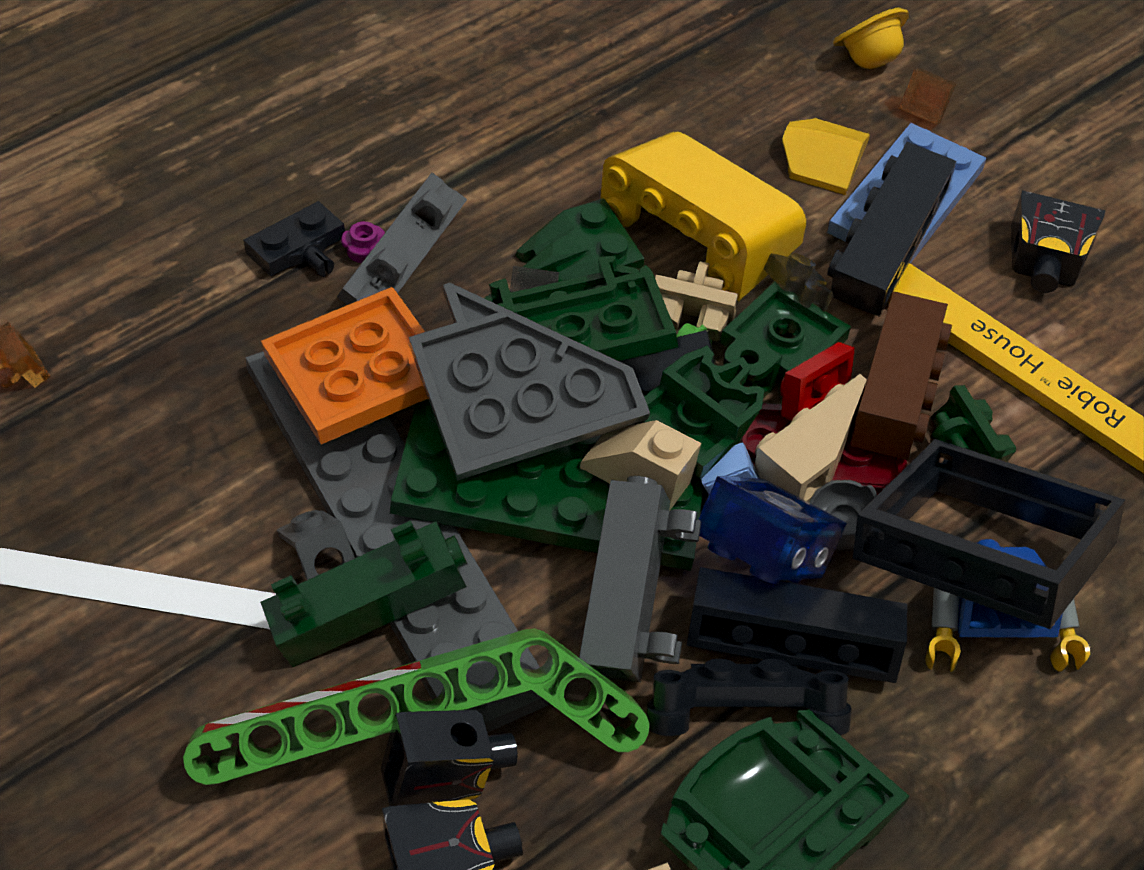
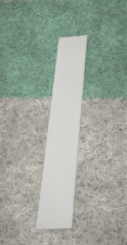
[0,548,276,629]

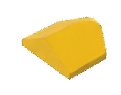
[782,118,870,195]

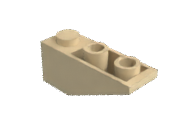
[754,374,867,514]

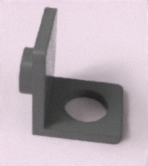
[277,510,355,580]

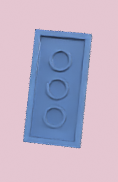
[827,123,986,264]

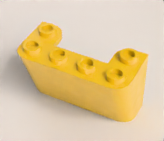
[600,132,806,301]

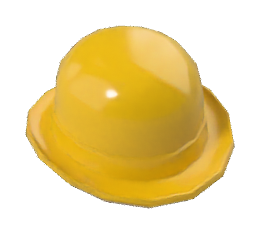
[833,7,909,69]

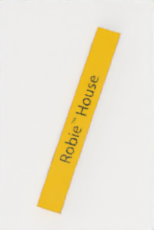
[888,263,1144,474]

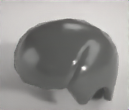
[806,480,877,551]

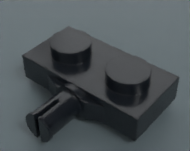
[243,201,345,277]

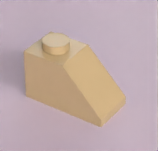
[580,420,701,511]

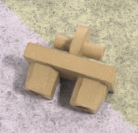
[655,261,738,341]

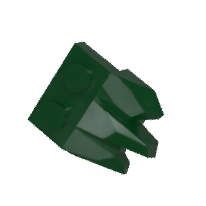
[515,198,644,289]
[630,346,765,479]

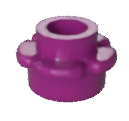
[341,221,385,263]

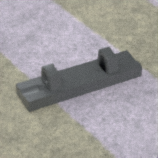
[337,173,467,305]

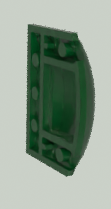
[659,709,909,870]

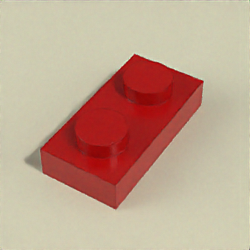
[780,342,855,420]

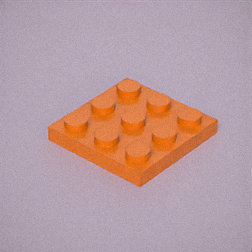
[261,287,428,445]

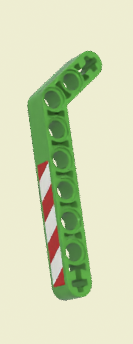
[183,628,649,785]

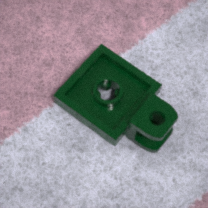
[720,281,851,399]

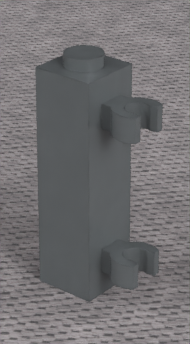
[579,476,701,683]

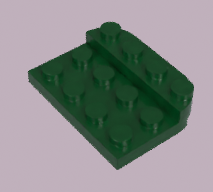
[484,256,678,361]

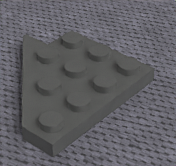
[409,283,650,481]

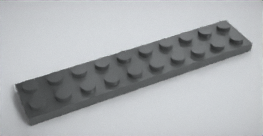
[245,351,550,733]

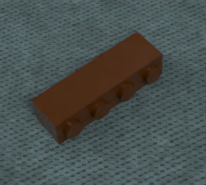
[851,291,952,460]

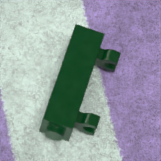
[260,520,468,667]

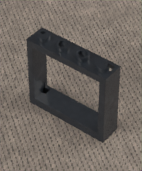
[852,439,1125,629]

